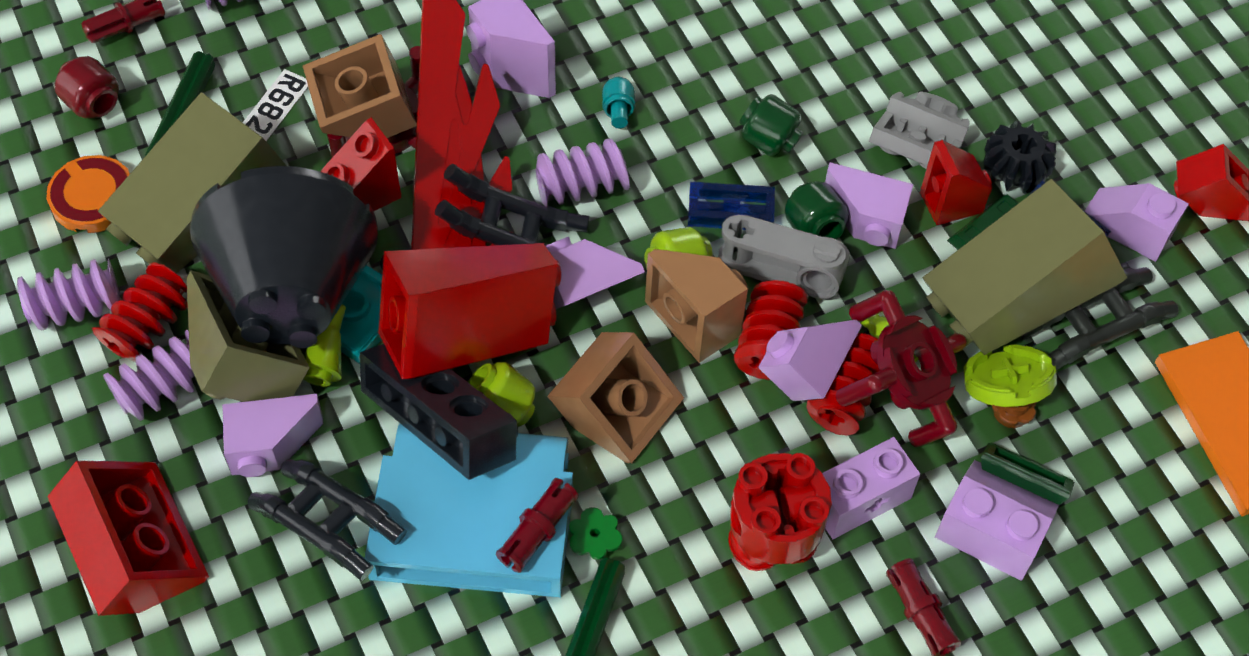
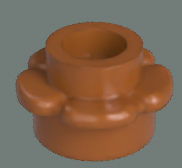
[992,402,1037,428]

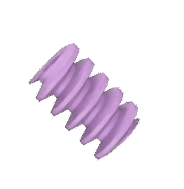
[536,139,630,207]
[17,259,121,331]
[103,330,195,421]

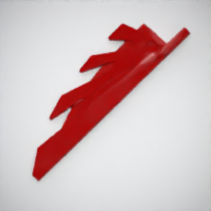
[411,0,513,250]

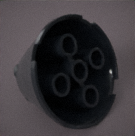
[190,166,378,348]

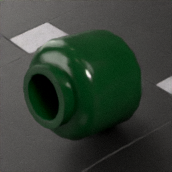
[739,94,803,157]
[784,181,849,240]

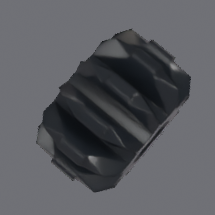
[983,120,1056,194]

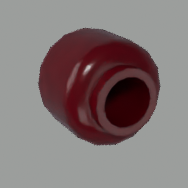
[54,56,119,119]

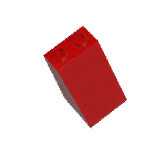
[378,243,561,379]

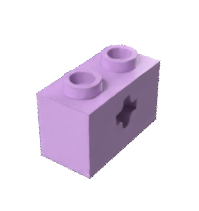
[822,437,920,539]

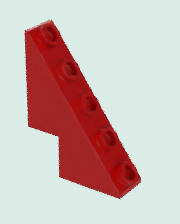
[320,117,401,211]

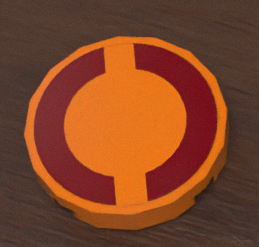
[46,155,130,233]

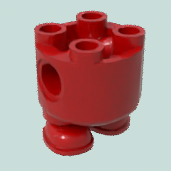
[728,453,832,571]

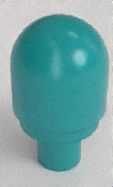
[602,77,635,129]

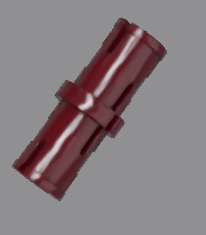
[496,478,579,573]
[886,558,961,656]

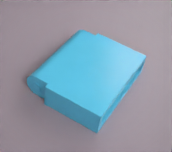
[365,423,573,598]

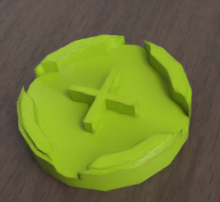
[964,344,1057,407]

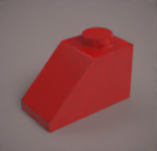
[920,140,992,226]
[1174,144,1249,221]

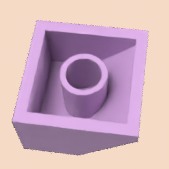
[466,0,556,98]
[935,460,1059,581]

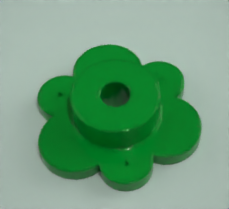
[569,507,622,560]

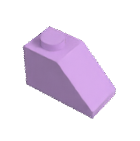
[825,162,913,249]
[1084,183,1189,262]
[546,237,645,309]
[758,320,862,401]
[222,394,323,477]

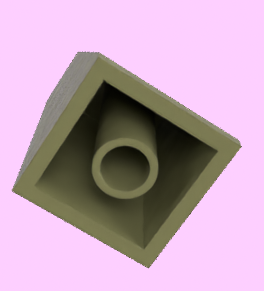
[98,92,287,274]
[922,179,1127,355]

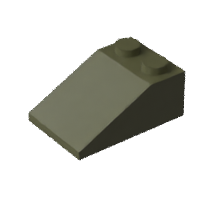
[187,270,310,402]

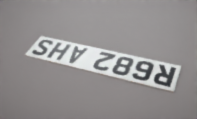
[243,69,308,141]

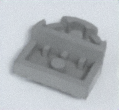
[869,92,970,169]

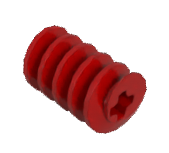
[92,262,188,363]
[734,280,808,380]
[807,332,879,436]

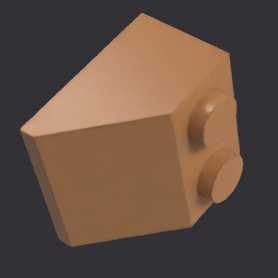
[303,34,417,138]
[645,249,748,363]
[547,332,684,464]

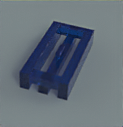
[687,182,775,230]

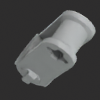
[718,215,850,299]

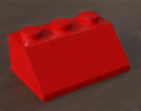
[47,461,209,616]

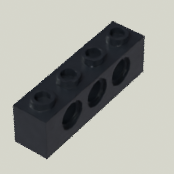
[360,344,518,480]

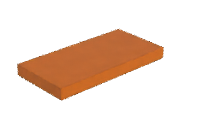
[1155,331,1249,517]

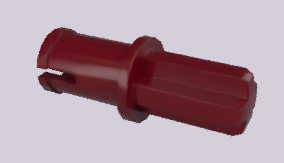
[81,0,165,43]

